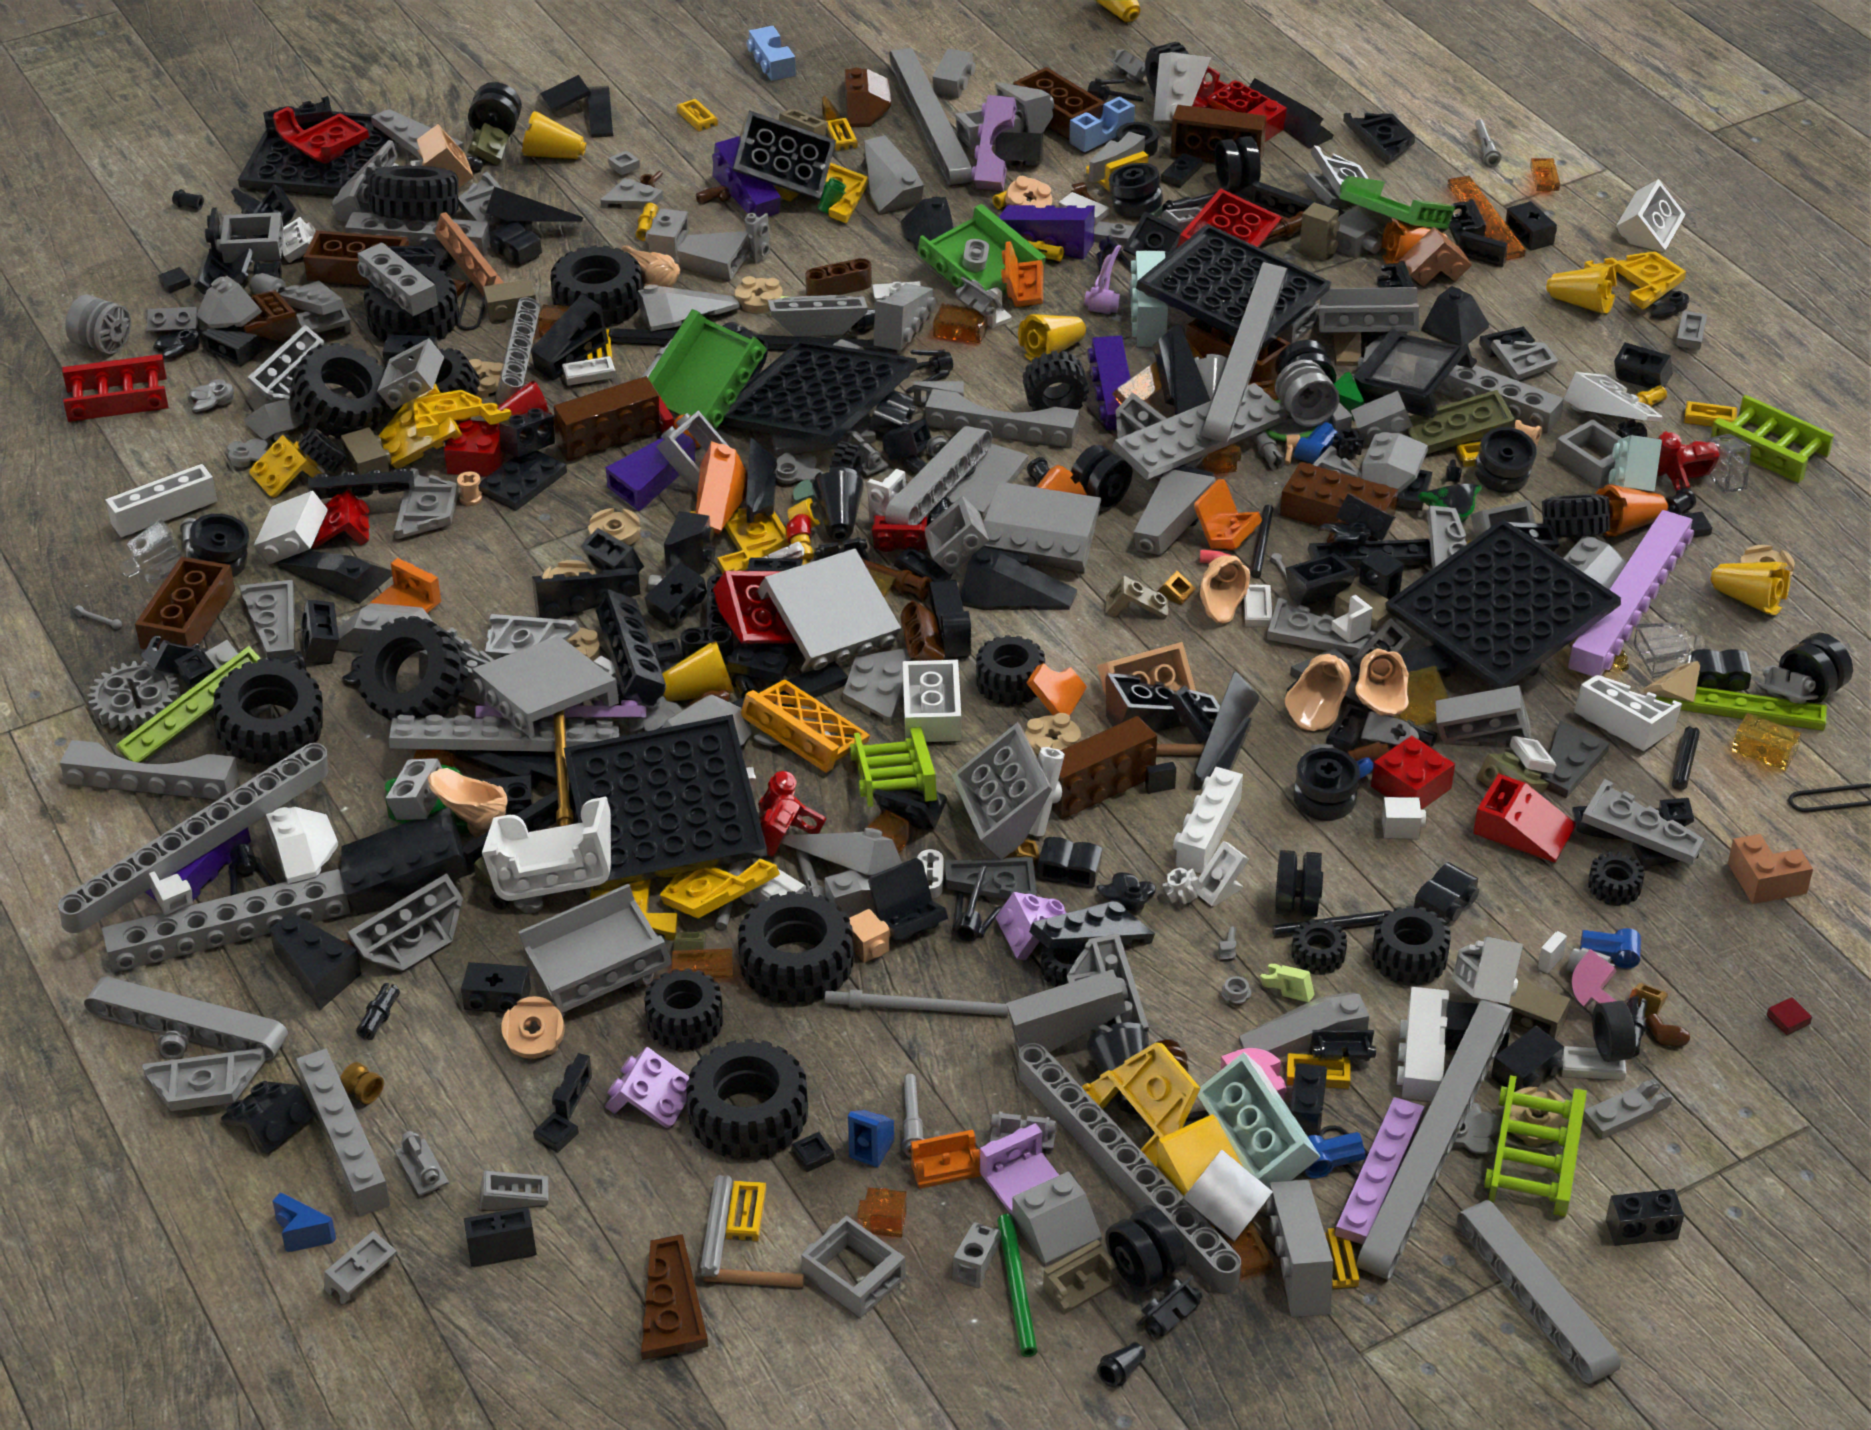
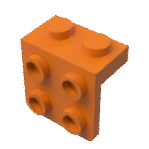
[1001,241,1044,307]
[1194,479,1262,550]
[367,558,441,613]

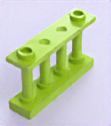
[1710,394,1834,483]
[850,727,937,807]
[1484,1075,1587,1217]

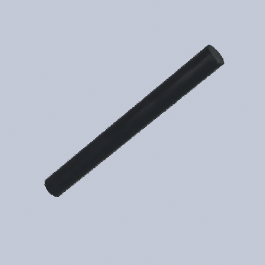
[1251,505,1274,578]
[1272,910,1390,937]

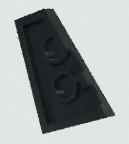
[263,96,333,130]

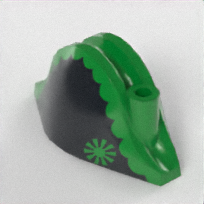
[1418,484,1482,523]

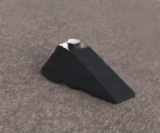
[485,186,584,224]
[901,196,954,275]
[961,549,1077,610]
[278,550,392,604]
[1105,673,1220,732]

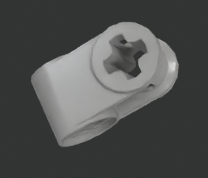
[1360,712,1419,748]

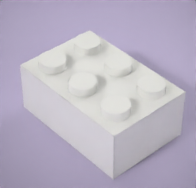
[903,660,961,742]

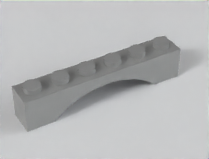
[925,389,1079,448]
[60,740,239,800]
[296,1048,390,1217]

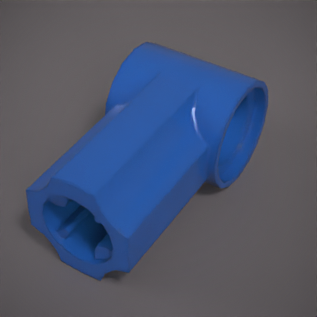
[1294,422,1338,464]
[1580,928,1641,969]
[1305,1132,1366,1179]

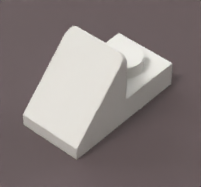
[1196,841,1249,907]

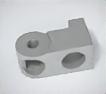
[952,1222,1001,1288]

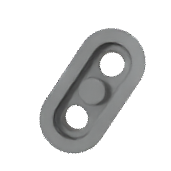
[962,239,989,273]

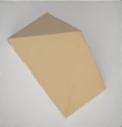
[1333,332,1361,366]
[1643,661,1700,702]

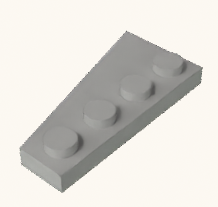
[371,109,464,161]
[1267,598,1375,656]
[1582,779,1704,865]

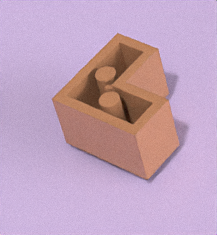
[1400,227,1472,287]
[1728,834,1813,904]

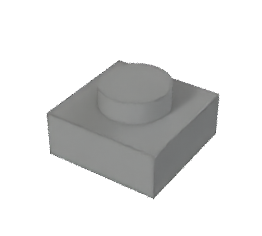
[608,150,640,175]

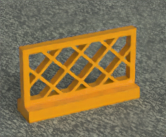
[741,679,870,773]

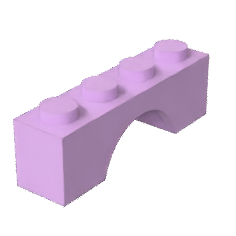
[971,95,1017,191]

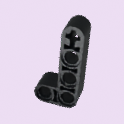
[680,574,733,661]
[929,579,971,658]

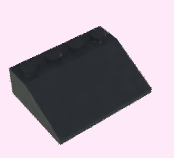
[732,110,836,201]
[341,807,470,915]

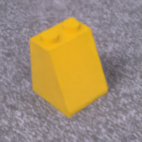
[1157,1114,1243,1228]

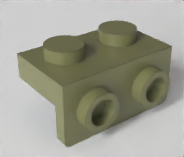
[467,123,509,166]
[1477,752,1549,793]

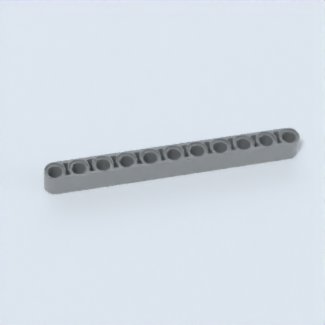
[889,47,972,185]
[1202,262,1287,443]
[58,743,329,933]
[1356,999,1513,1280]
[1019,1043,1241,1293]

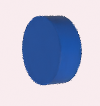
[1357,758,1373,778]

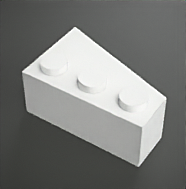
[1153,52,1211,123]
[1574,675,1682,751]
[1452,937,1523,1004]
[1397,987,1449,1101]

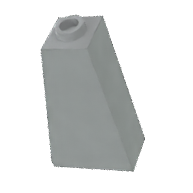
[1134,469,1216,555]
[1006,969,1128,1052]

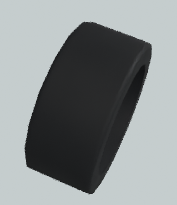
[1116,122,1159,157]
[1592,1001,1636,1062]

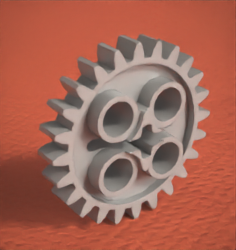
[87,661,181,730]

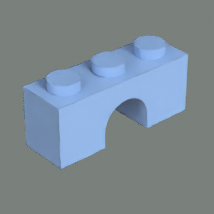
[747,26,796,81]
[1069,96,1135,152]

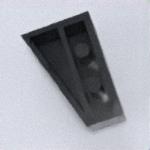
[531,294,609,381]
[269,912,361,1011]

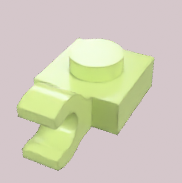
[1260,964,1315,1002]

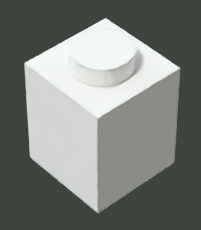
[1382,797,1426,839]

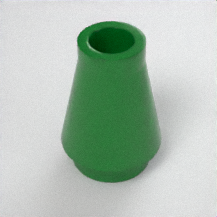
[817,178,846,214]

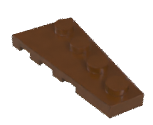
[641,1234,709,1360]

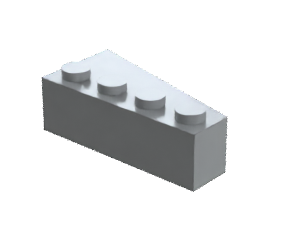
[874,283,936,350]
[1264,1180,1333,1317]

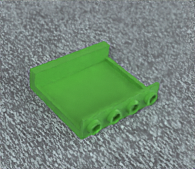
[1339,176,1455,229]
[917,203,1046,303]
[648,309,767,430]

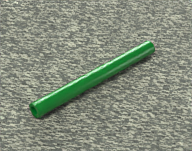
[997,1214,1038,1357]

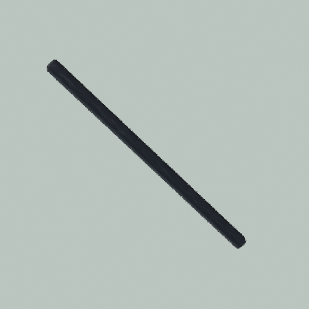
[609,328,897,355]

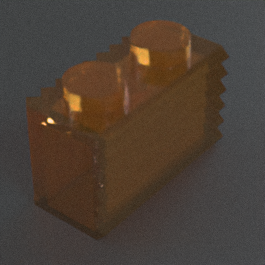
[933,303,988,344]

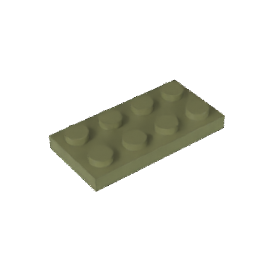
[1405,390,1515,454]

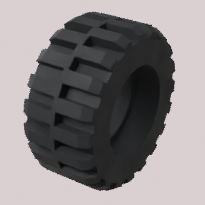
[369,165,459,220]
[550,245,643,327]
[364,264,459,342]
[289,343,388,440]
[356,616,468,721]
[213,659,323,766]
[738,891,854,1005]
[686,1039,808,1160]

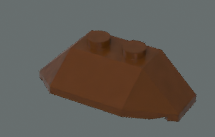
[845,67,891,127]
[241,290,297,341]

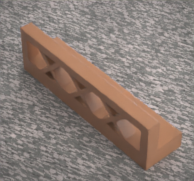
[435,212,504,298]

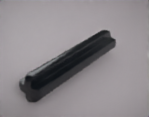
[1672,726,1700,790]

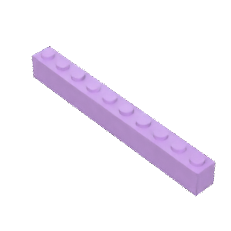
[1568,510,1694,677]

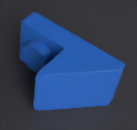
[272,1192,336,1252]

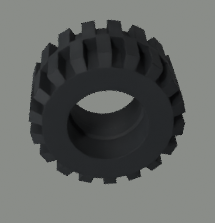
[1145,41,1189,96]
[435,348,480,395]
[1023,351,1089,411]
[1542,494,1610,537]
[976,635,1045,706]
[1372,906,1451,986]
[644,968,723,1050]

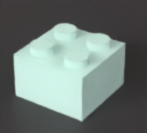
[1609,435,1662,492]

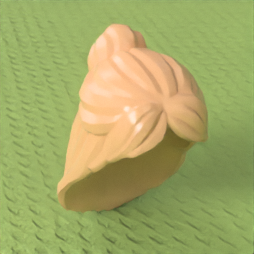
[622,245,680,289]
[1200,555,1250,624]
[1355,649,1409,716]
[1285,654,1351,732]
[428,768,507,837]

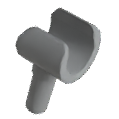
[1218,926,1237,959]

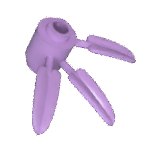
[1084,245,1121,314]

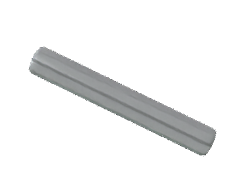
[701,1175,732,1277]

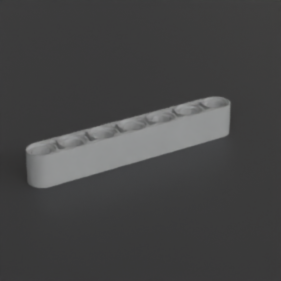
[495,297,540,404]
[885,426,992,525]
[84,977,288,1061]
[1457,1200,1621,1384]

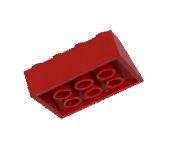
[1176,188,1282,249]
[713,571,796,643]

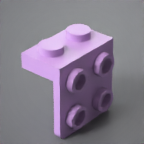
[996,892,1066,960]
[605,1047,689,1128]
[980,1123,1059,1214]

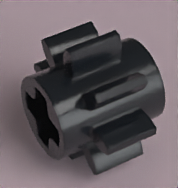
[1615,419,1647,438]
[1332,429,1364,460]

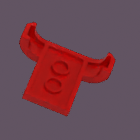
[273,107,369,164]

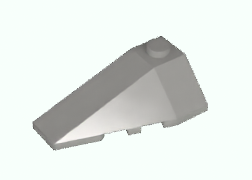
[864,135,924,214]

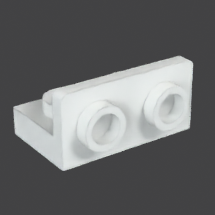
[282,217,316,263]
[867,469,906,524]

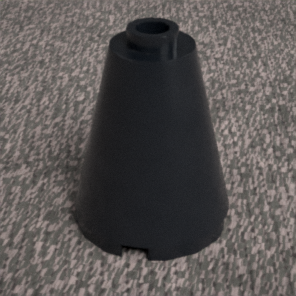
[812,467,864,541]
[1087,1022,1149,1114]

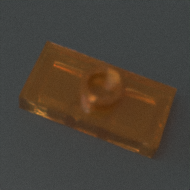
[672,948,733,978]
[1217,1221,1273,1278]

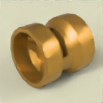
[340,1062,384,1104]

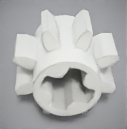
[1163,867,1202,904]

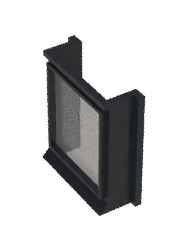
[1353,328,1477,418]

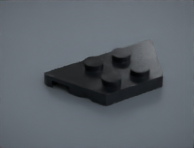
[1343,113,1415,164]

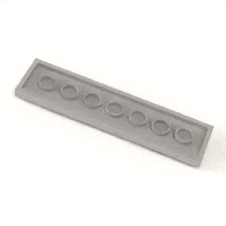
[1112,383,1289,480]
[389,714,619,751]

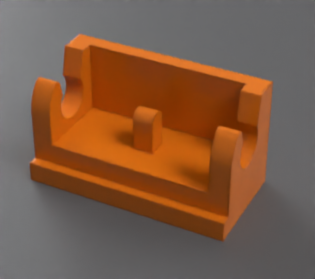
[911,1130,981,1189]

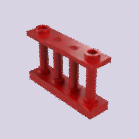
[62,354,169,422]

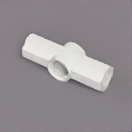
[1029,747,1065,836]

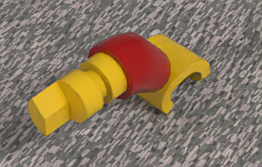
[786,498,820,565]

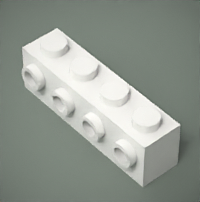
[105,464,217,537]
[1173,767,1243,874]

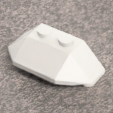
[266,807,338,884]

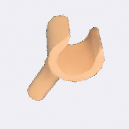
[1285,434,1300,465]

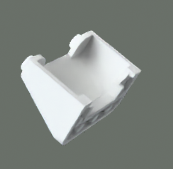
[482,797,611,901]

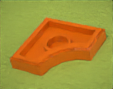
[1027,663,1087,716]

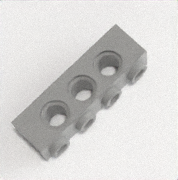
[357,243,438,316]

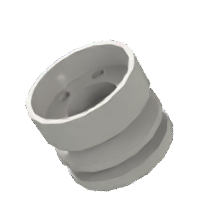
[65,294,131,354]
[1275,360,1340,427]

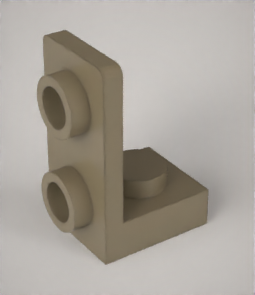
[1106,576,1168,619]

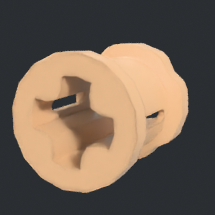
[1515,420,1542,447]
[457,472,482,506]

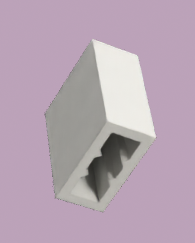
[254,491,328,564]

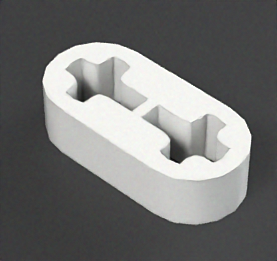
[917,849,944,899]

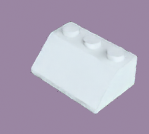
[1616,179,1685,252]

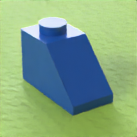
[848,1110,894,1168]

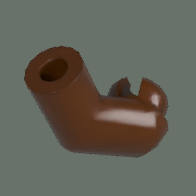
[1645,1014,1690,1046]

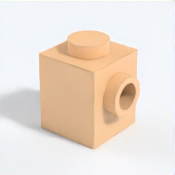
[849,909,891,963]

